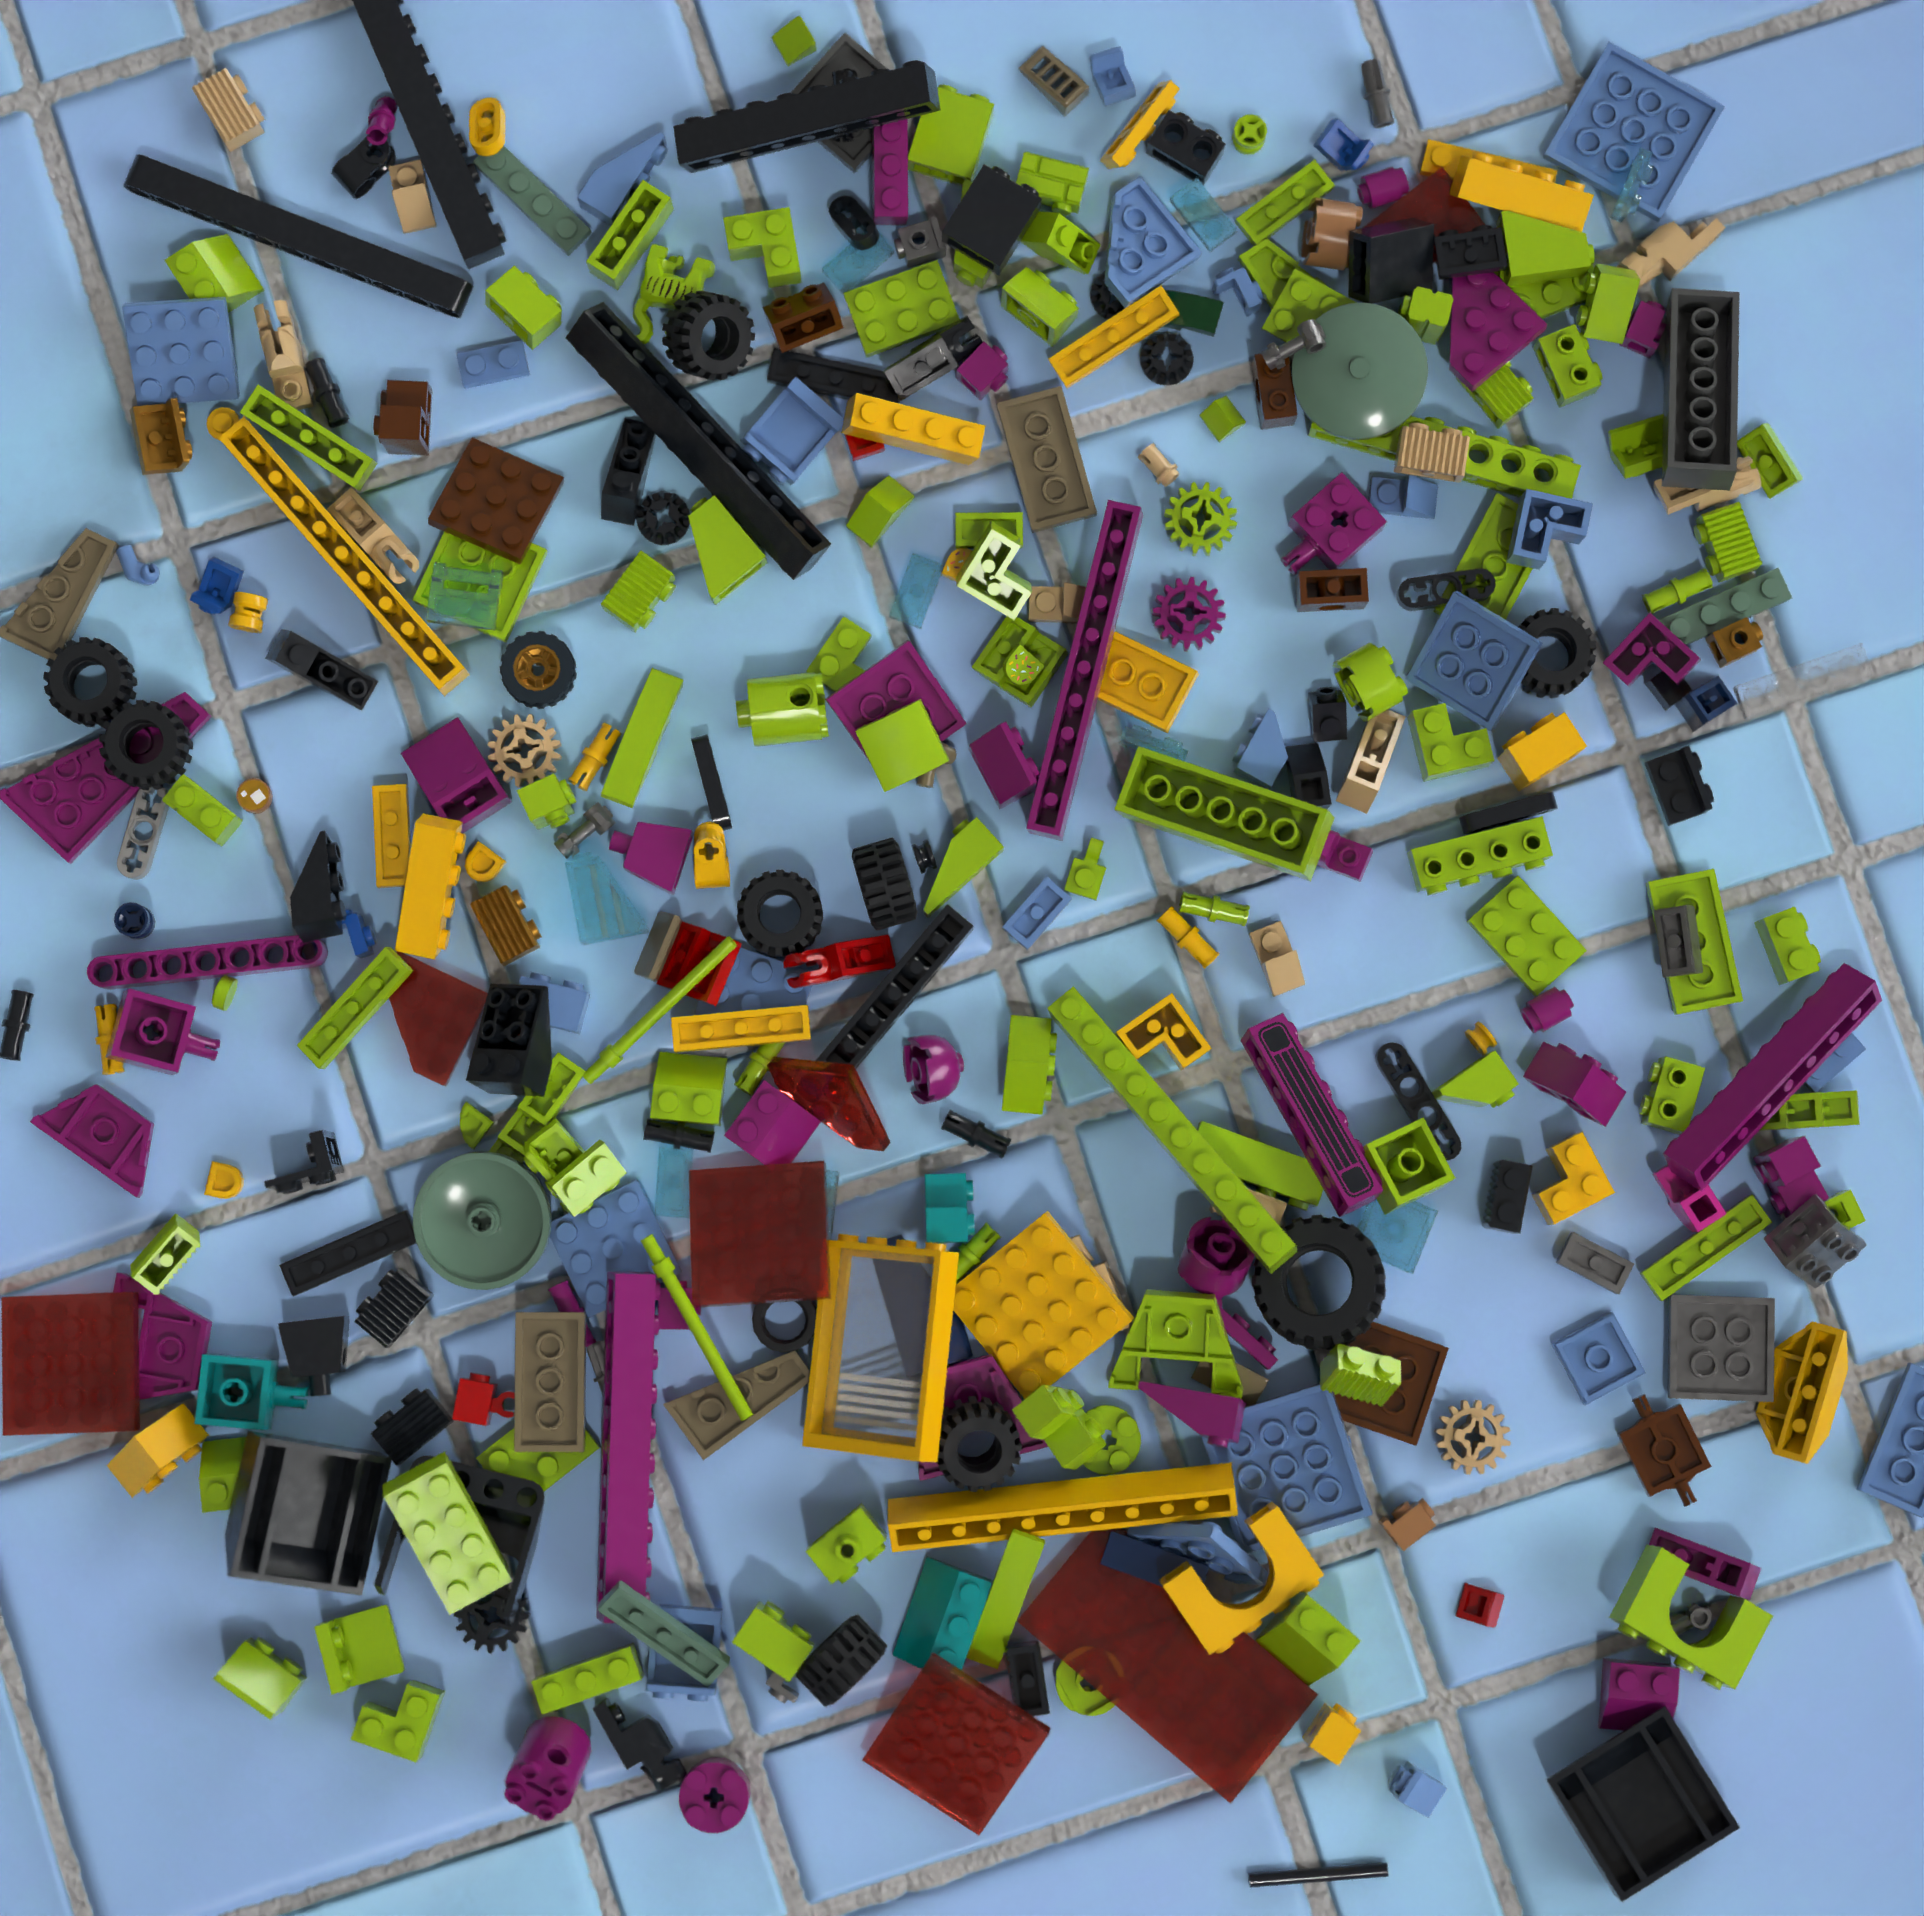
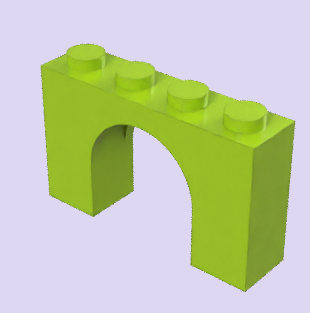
[1609,1544,1773,1691]

